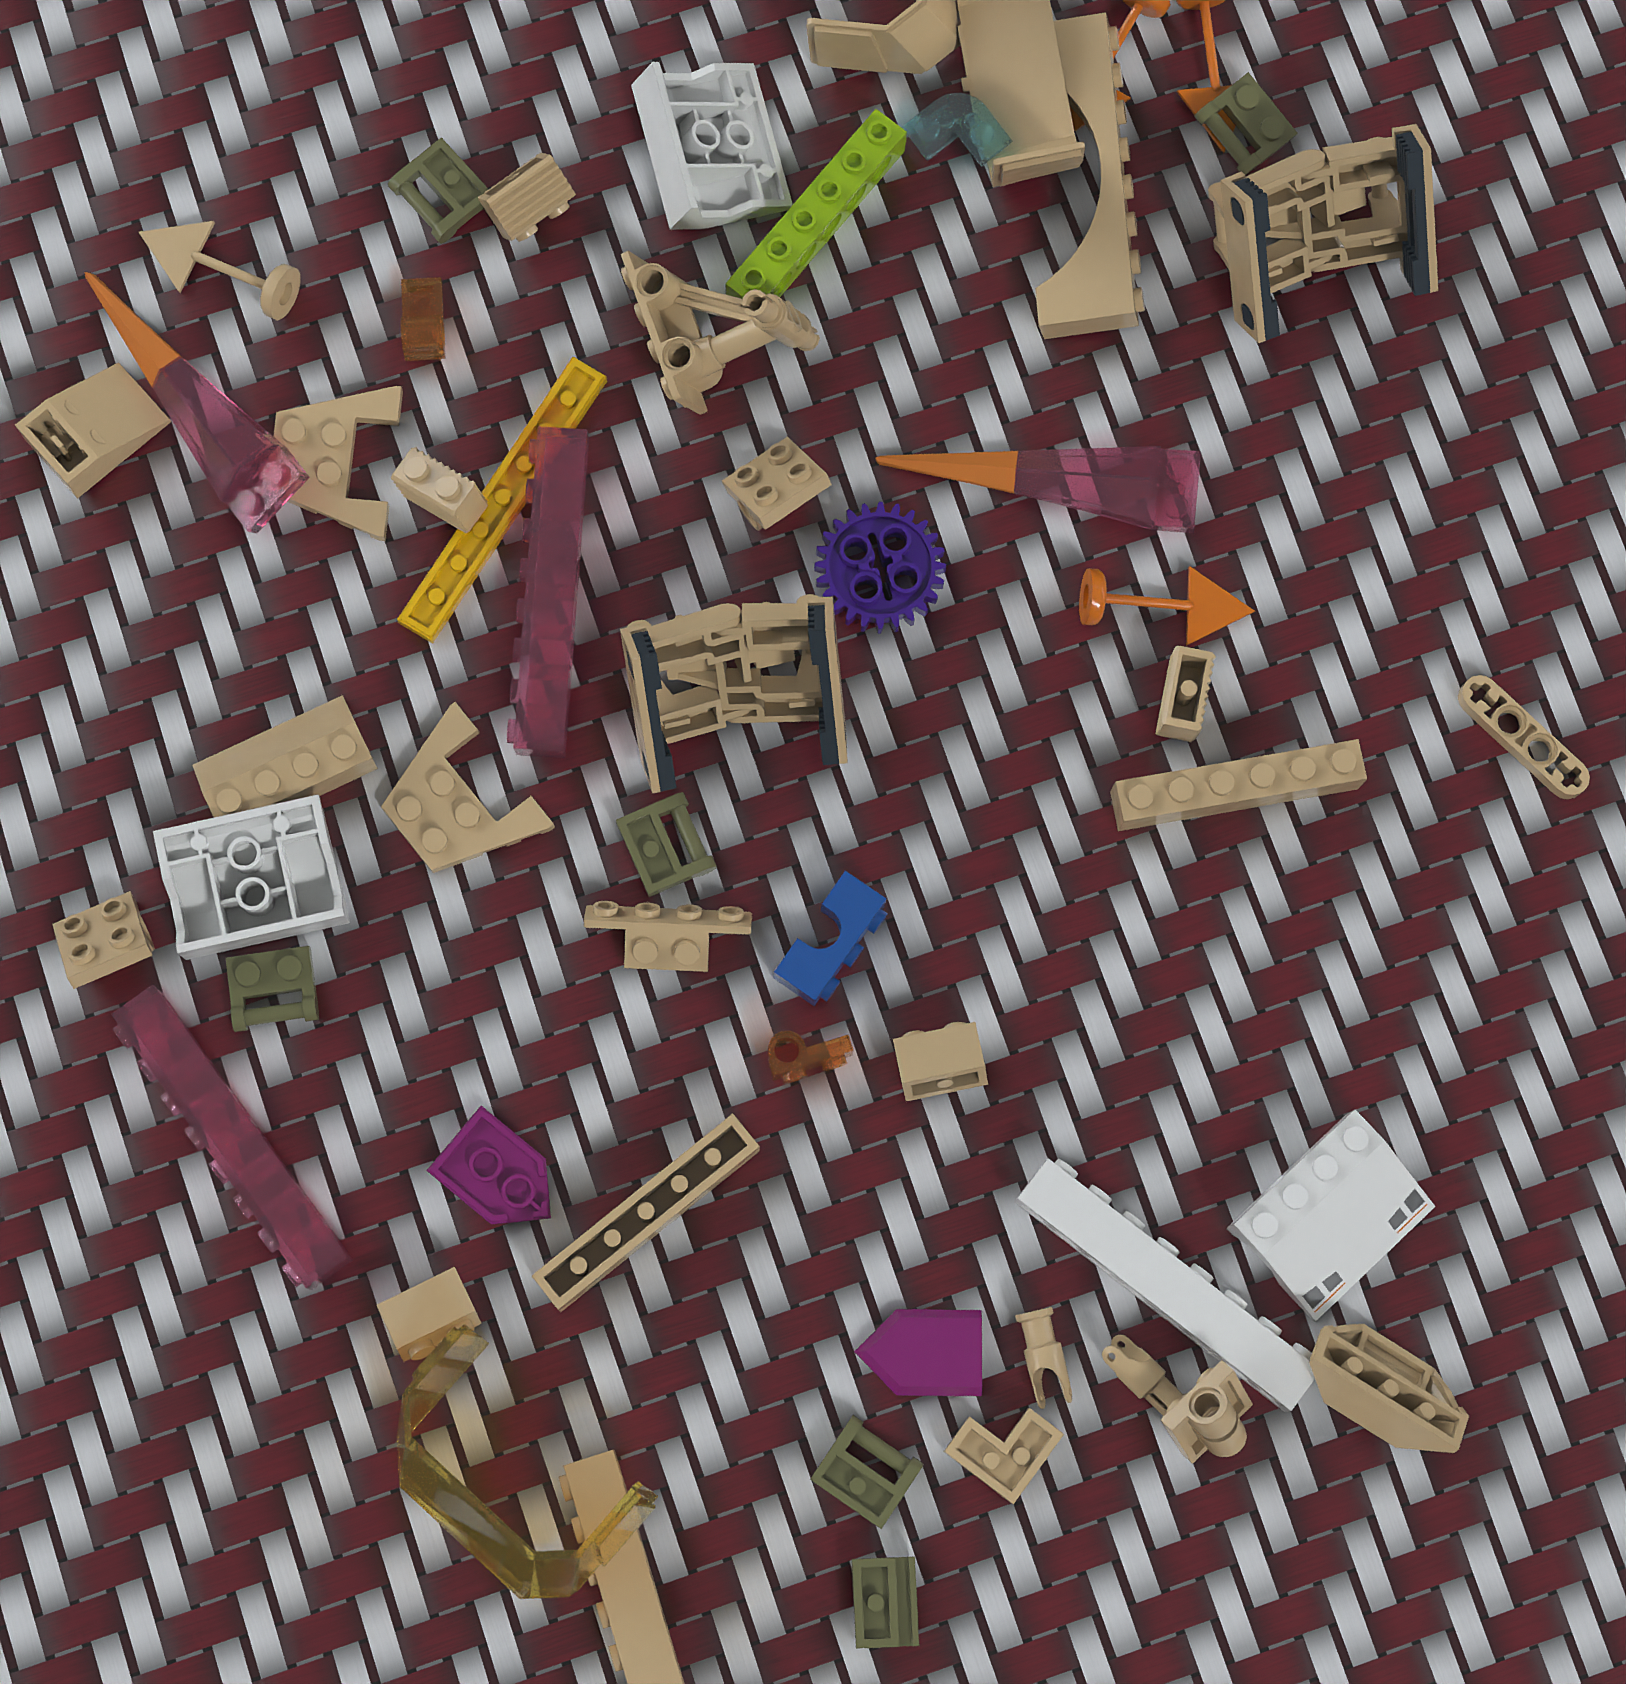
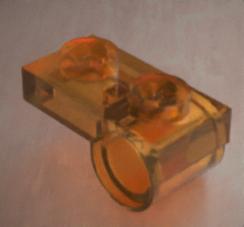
[401,277,446,361]
[768,1031,854,1084]

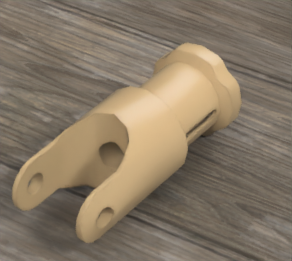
[1015,1307,1072,1409]
[1102,1334,1187,1418]

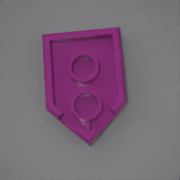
[426,1106,551,1225]
[854,1309,982,1396]

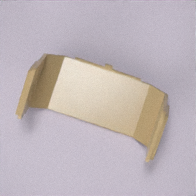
[806,0,961,74]
[957,0,1085,187]

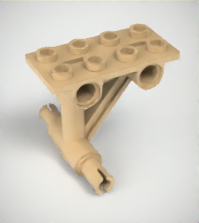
[621,250,820,415]

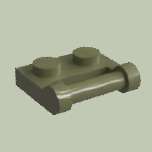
[1194,72,1298,176]
[388,137,489,244]
[616,792,717,897]
[226,946,319,1032]
[810,1415,924,1529]

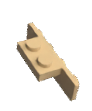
[584,901,752,972]

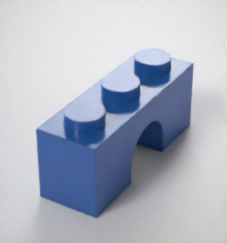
[773,871,888,1006]

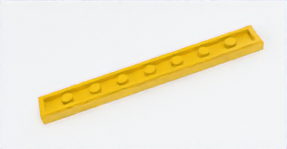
[397,357,607,644]

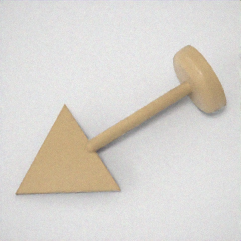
[139,221,300,320]

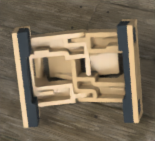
[1208,124,1438,343]
[620,594,848,794]

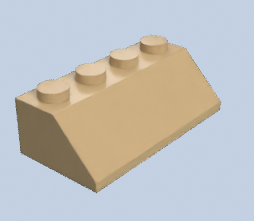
[192,695,378,818]

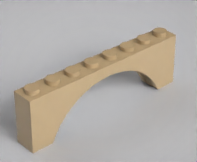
[1035,12,1145,339]

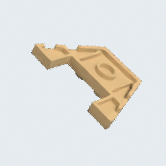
[267,386,403,541]
[381,702,555,873]

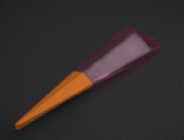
[84,272,310,534]
[875,446,1201,533]

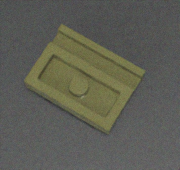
[852,1556,919,1649]

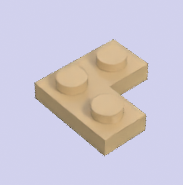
[943,1408,1064,1504]

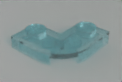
[902,93,1013,166]

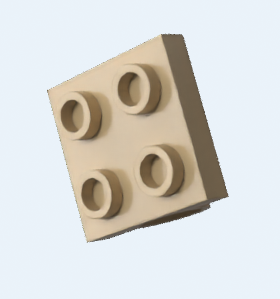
[722,437,832,531]
[52,891,155,989]
[1161,1360,1253,1464]

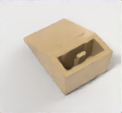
[15,362,171,499]

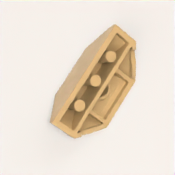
[1309,1324,1469,1453]

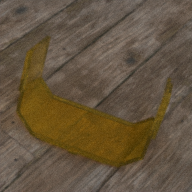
[397,1324,658,1599]

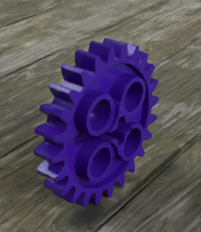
[814,502,946,634]

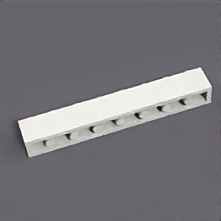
[1014,1158,1315,1412]

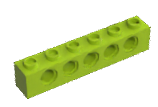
[725,109,907,299]

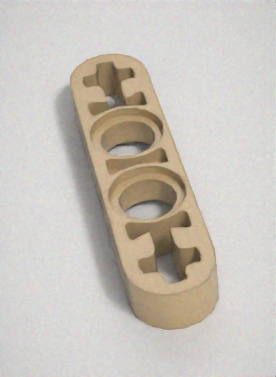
[1458,675,1590,799]

